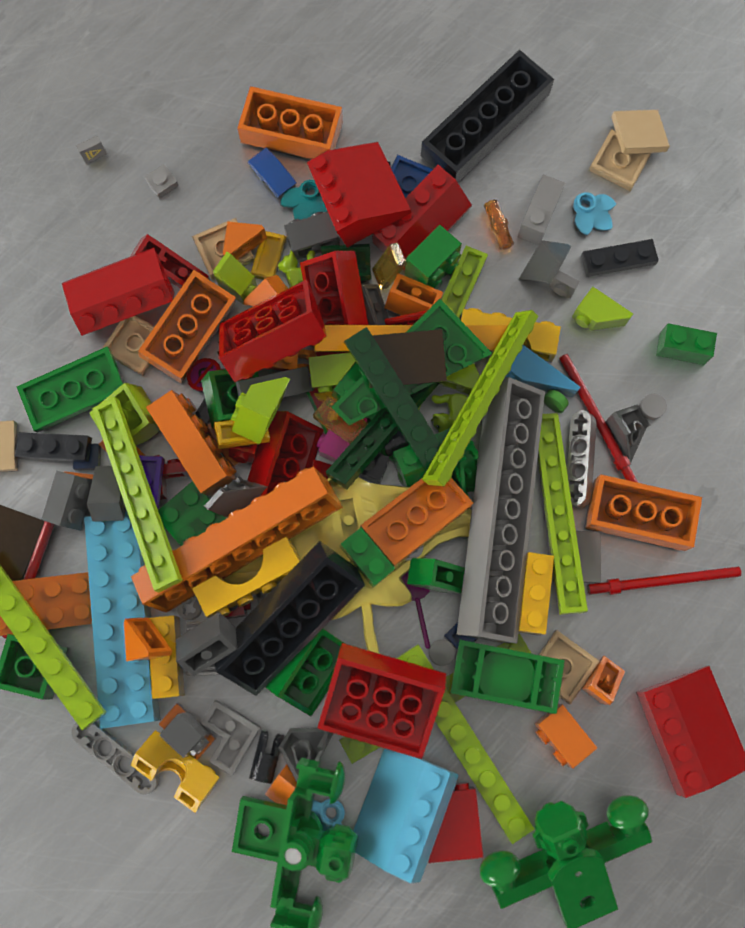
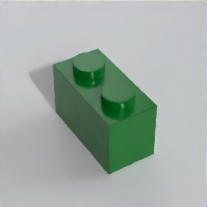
[656,323,717,365]
[340,527,395,588]
[407,558,465,594]

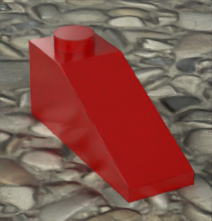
[130,234,209,288]

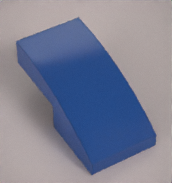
[248,148,297,199]

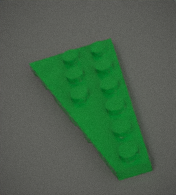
[331,299,493,425]

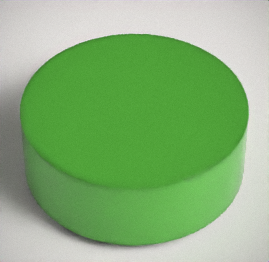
[544,390,569,413]

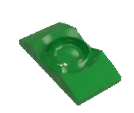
[450,640,565,714]

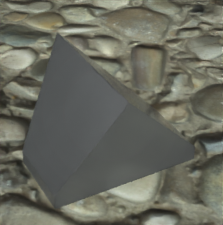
[519,240,572,284]
[605,404,650,462]
[204,476,267,518]
[278,727,334,782]

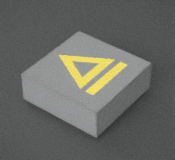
[76,136,107,164]

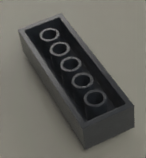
[421,49,554,182]
[214,541,365,696]

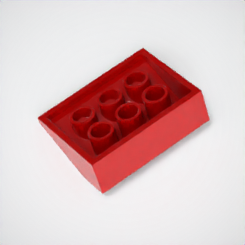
[307,142,412,248]
[219,279,327,382]
[317,643,446,759]
[636,665,745,798]

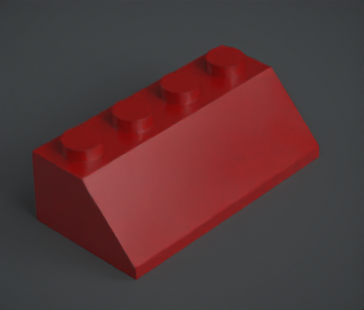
[372,164,472,272]
[62,248,175,336]
[300,251,368,356]
[247,411,324,496]

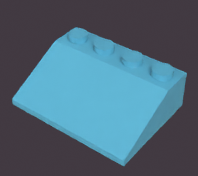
[353,748,459,884]

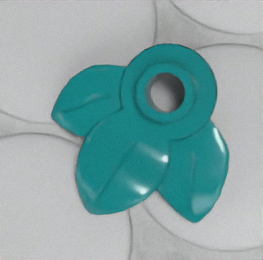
[280,180,327,220]

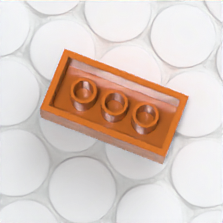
[237,86,343,159]
[138,270,236,384]
[146,390,237,497]
[585,474,702,551]

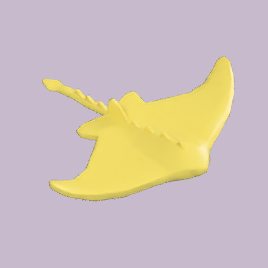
[223,477,472,653]

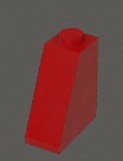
[428,782,483,863]

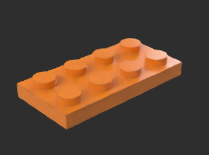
[360,478,474,567]
[0,572,92,636]

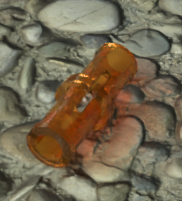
[484,199,514,250]

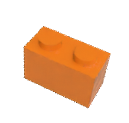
[384,273,443,315]
[534,704,597,769]

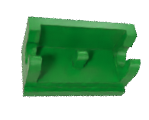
[451,441,478,497]

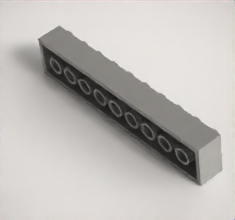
[457,377,545,644]

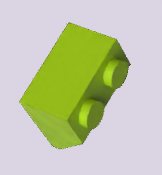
[231,377,290,444]
[90,383,160,445]

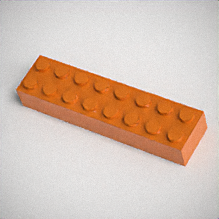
[131,467,343,613]

